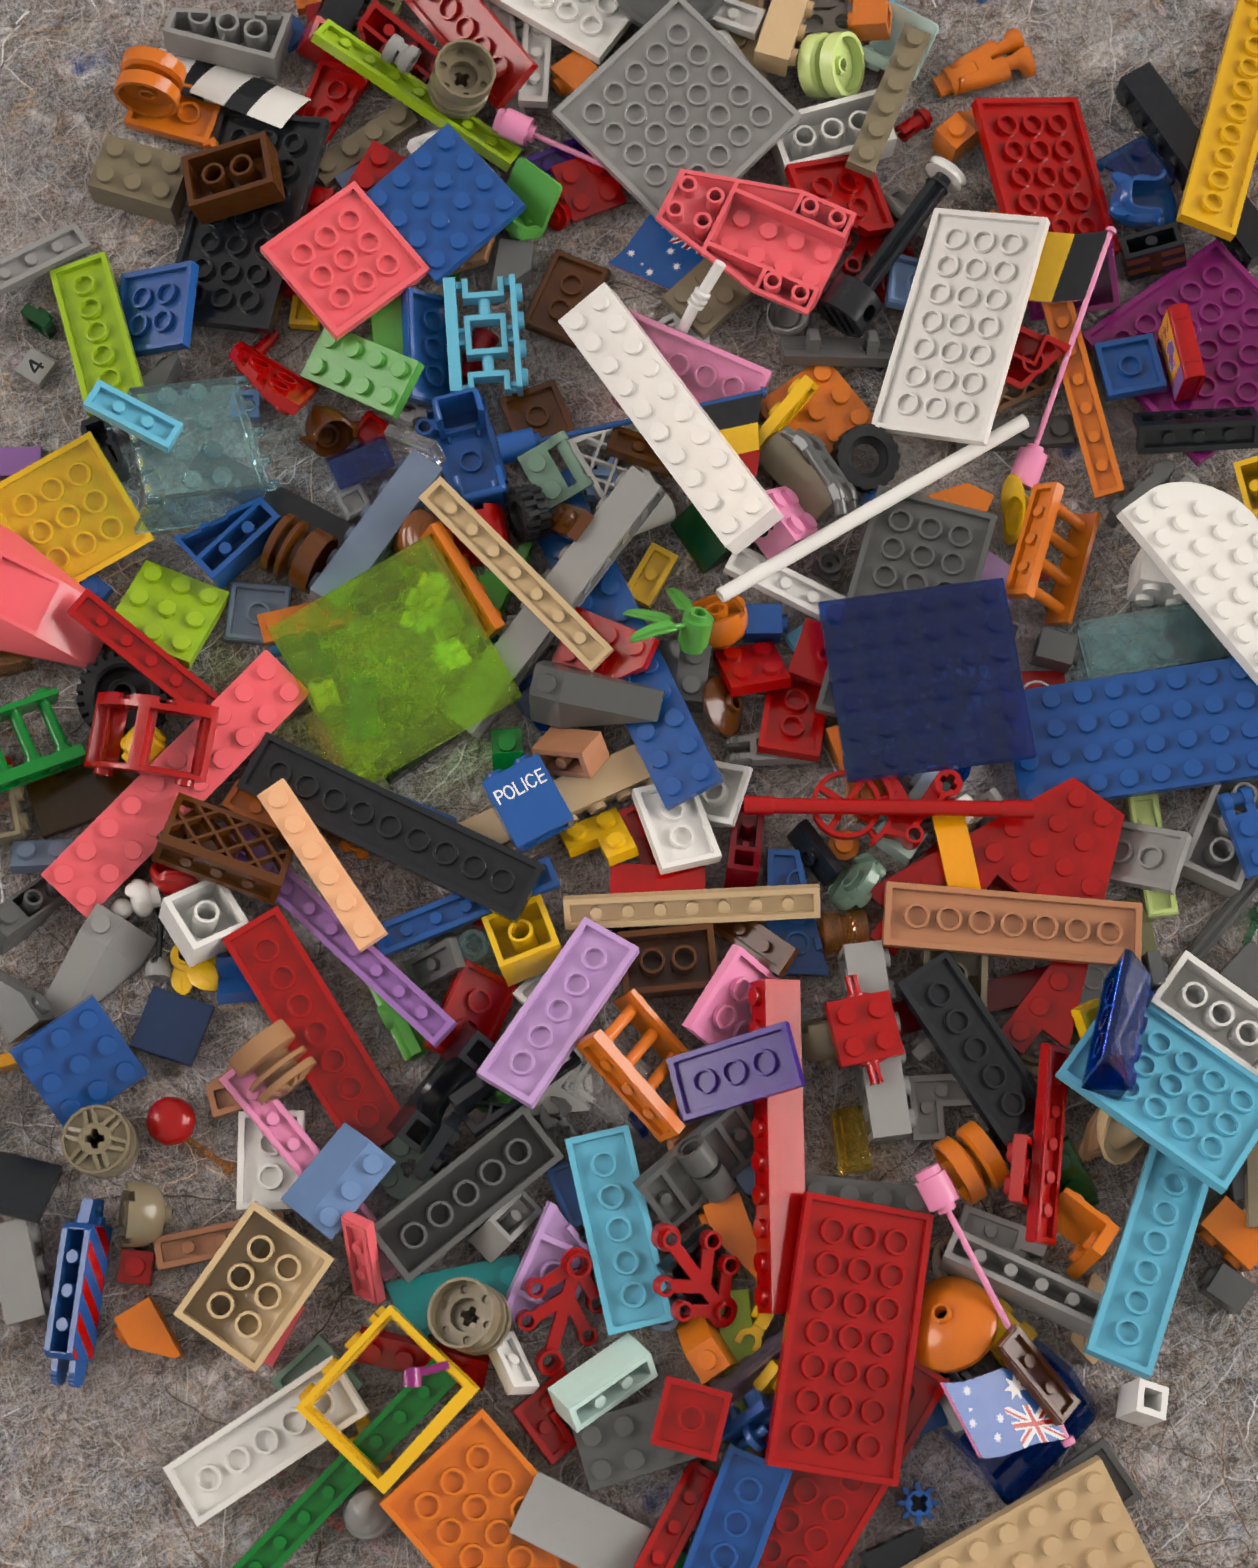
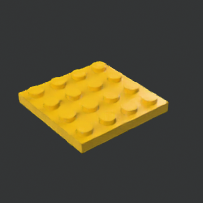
[0,431,155,583]

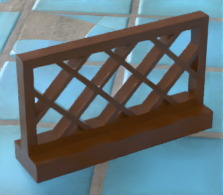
[151,792,294,905]

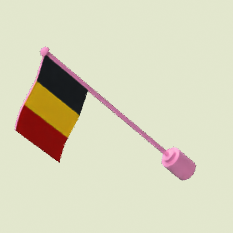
[1010,226,1116,491]

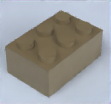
[87,134,187,226]

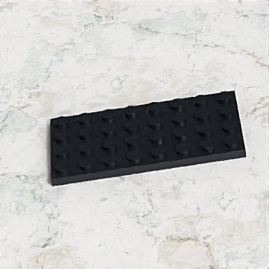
[175,109,331,335]

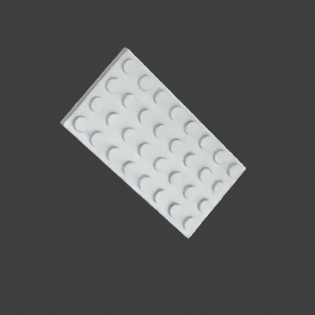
[871,208,1050,446]

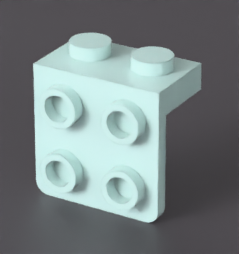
[862,2,939,81]

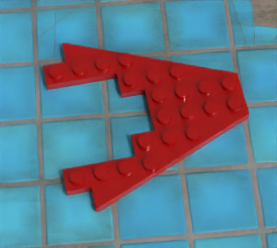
[869,777,1125,1055]

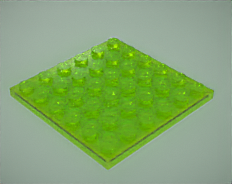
[267,535,523,783]

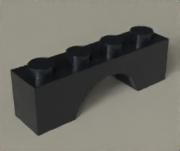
[387,1024,495,1155]

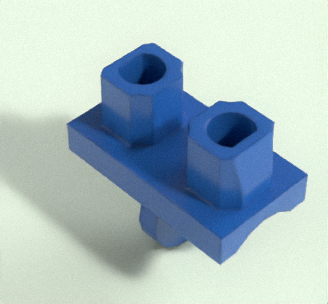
[721,1389,773,1451]

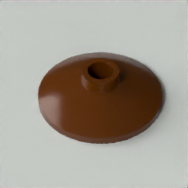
[703,676,742,737]

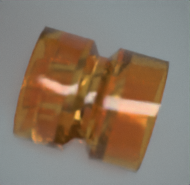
[819,908,870,954]

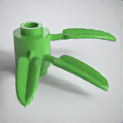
[623,588,714,655]

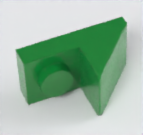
[490,727,523,771]

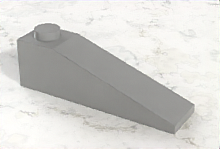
[44,903,157,1019]

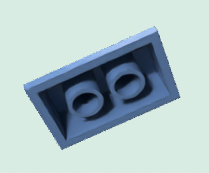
[281,1122,396,1241]

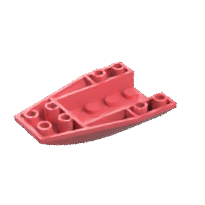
[655,168,857,316]
[0,525,104,669]

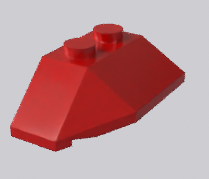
[357,0,439,85]

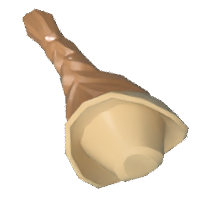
[1074,1108,1145,1166]

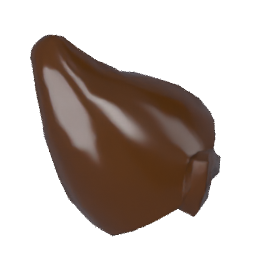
[299,405,360,457]

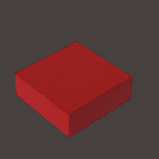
[355,410,393,452]

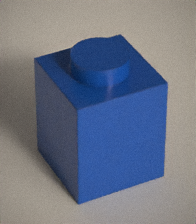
[743,604,788,643]

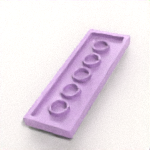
[476,917,640,1110]

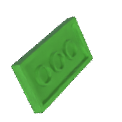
[300,327,424,420]

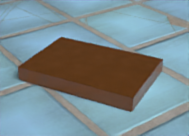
[524,249,610,349]

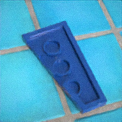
[765,849,829,977]

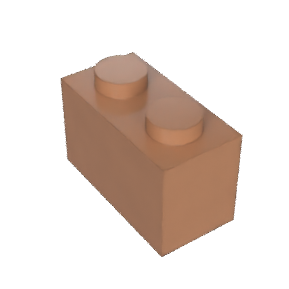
[531,727,610,779]

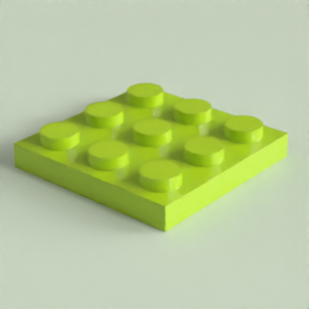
[115,560,230,669]

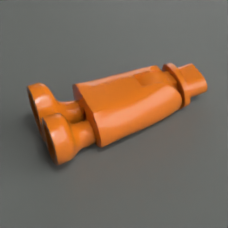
[931,28,1036,98]

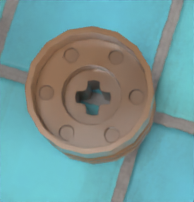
[228,1019,317,1106]

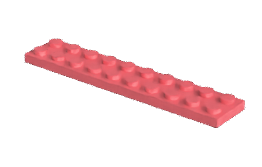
[40,649,311,918]

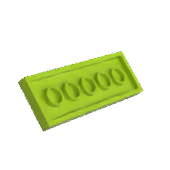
[49,251,147,418]

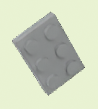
[1108,821,1192,895]

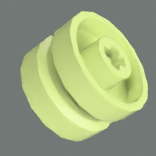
[797,31,865,99]

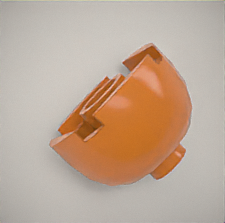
[692,594,748,650]

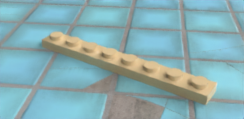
[418,476,614,672]
[563,884,821,930]

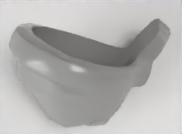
[342,1485,394,1540]

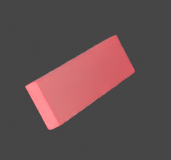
[341,1210,386,1305]

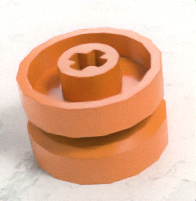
[113,46,187,118]
[932,1120,1010,1206]

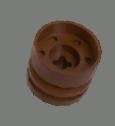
[260,513,338,594]

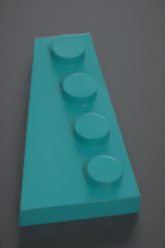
[385,1254,521,1337]

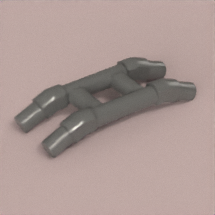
[781,426,859,517]

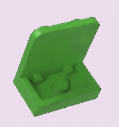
[505,158,562,241]

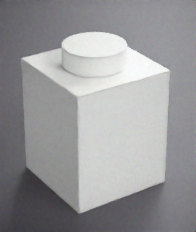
[1116,1378,1169,1428]

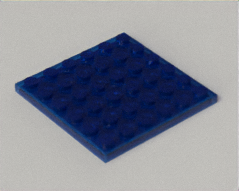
[818,578,1037,783]

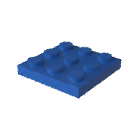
[118,260,199,357]
[9,994,148,1127]

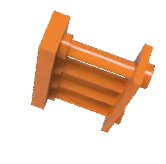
[1003,482,1101,626]
[575,988,688,1142]

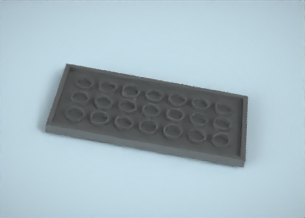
[815,485,998,744]

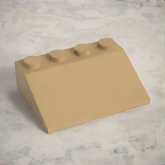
[173,1200,335,1373]

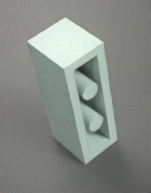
[547,1333,658,1433]

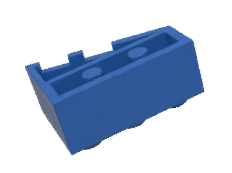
[173,496,282,589]

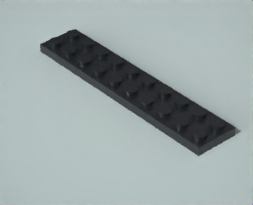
[236,732,546,924]

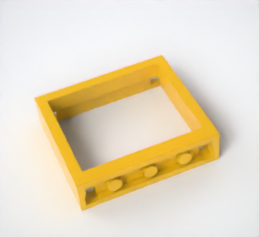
[295,1304,481,1494]

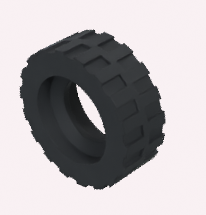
[830,424,900,493]

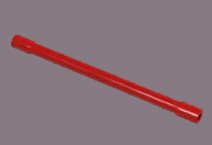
[744,796,1034,819]

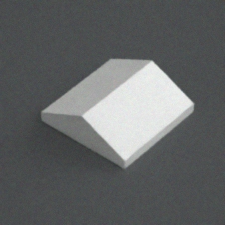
[699,760,753,827]

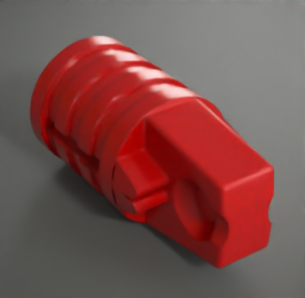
[462,327,499,385]

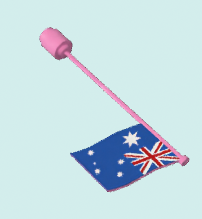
[492,108,704,290]
[914,1163,1076,1459]

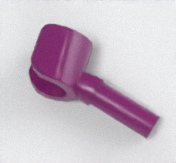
[403,1360,450,1387]

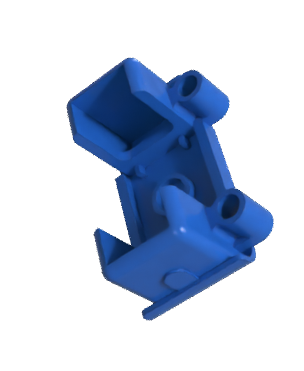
[415,387,510,510]

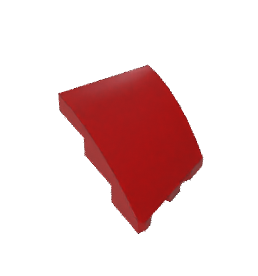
[1004,325,1071,390]

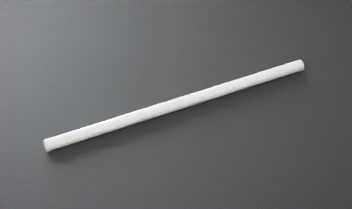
[716,414,1029,603]

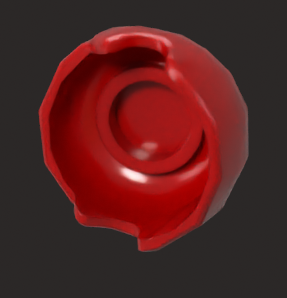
[145,1096,196,1146]

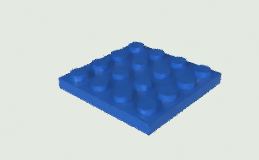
[366,123,526,286]

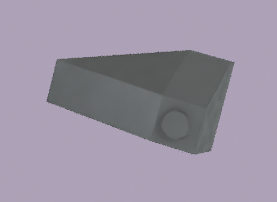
[529,660,664,728]

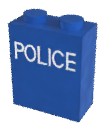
[482,753,574,853]

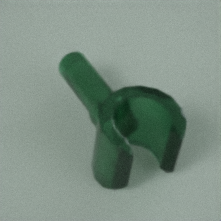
[1242,902,1258,945]

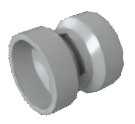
[381,33,421,75]

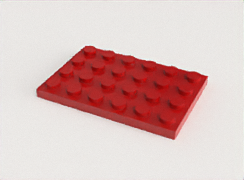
[971,97,1120,257]

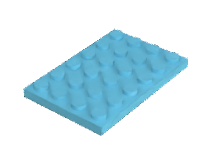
[1055,982,1258,1195]

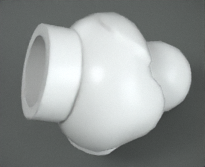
[110,879,162,921]

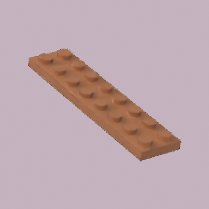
[882,881,1143,968]

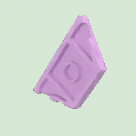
[505,1201,590,1321]

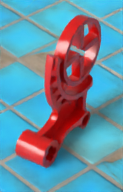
[812,756,963,850]

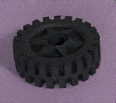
[76,650,172,737]

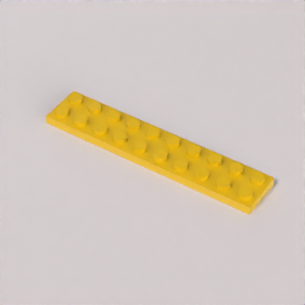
[1176,0,1258,242]

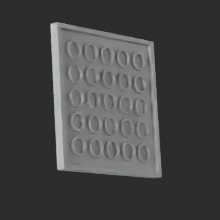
[552,0,802,239]

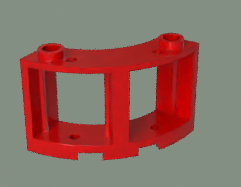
[84,692,220,788]

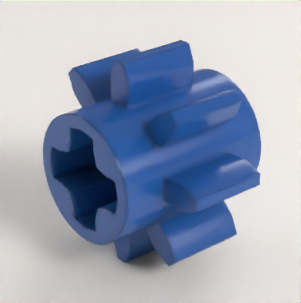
[895,1481,939,1525]

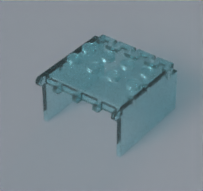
[104,376,281,534]

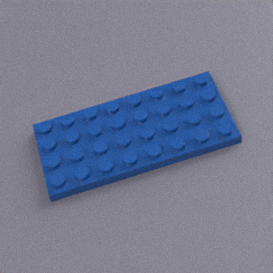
[1003,657,1258,801]

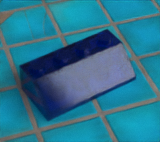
[1081,948,1153,1101]

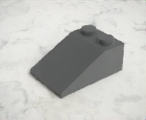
[658,640,712,713]

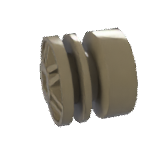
[428,39,496,119]
[61,1104,141,1179]
[427,1276,512,1356]

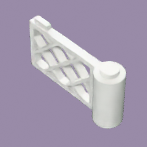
[567,426,676,536]

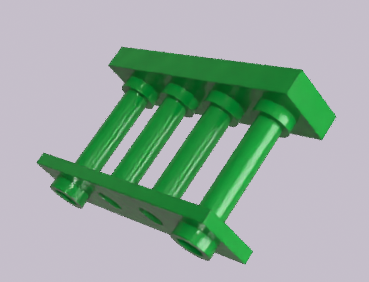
[0,687,86,794]

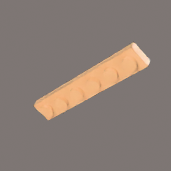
[257,778,388,952]

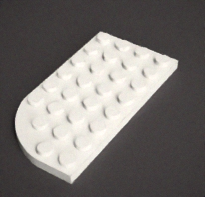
[1116,482,1258,686]

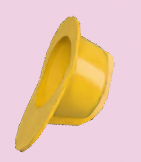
[1001,474,1030,546]

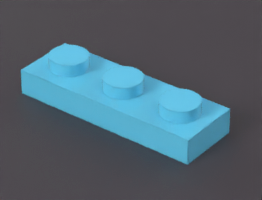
[83,379,183,454]

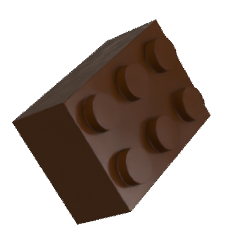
[181,131,285,225]
[617,923,718,999]

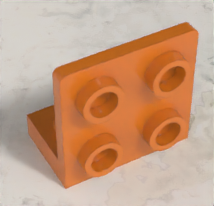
[1057,1187,1120,1280]

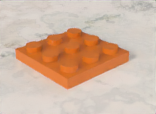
[759,366,874,453]

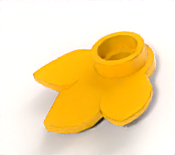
[170,945,228,996]

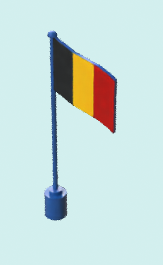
[496,386,768,496]

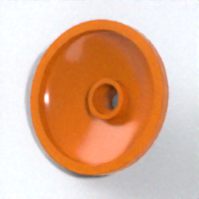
[915,1276,998,1373]

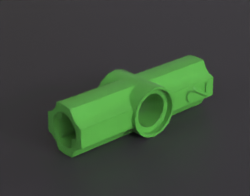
[366,984,430,1062]

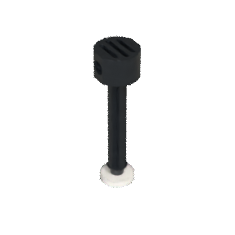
[816,156,967,338]

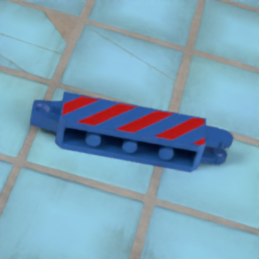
[44,1198,113,1388]

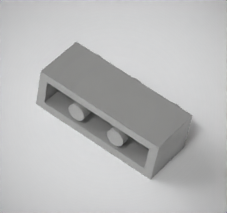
[0,1219,52,1326]

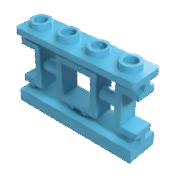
[443,274,529,396]

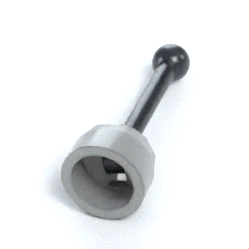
[144,907,171,981]

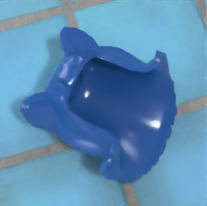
[1108,169,1177,229]

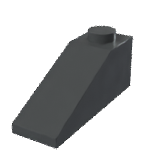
[0,969,55,1043]

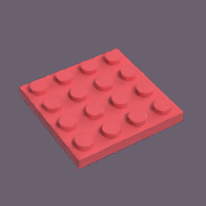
[260,181,430,341]

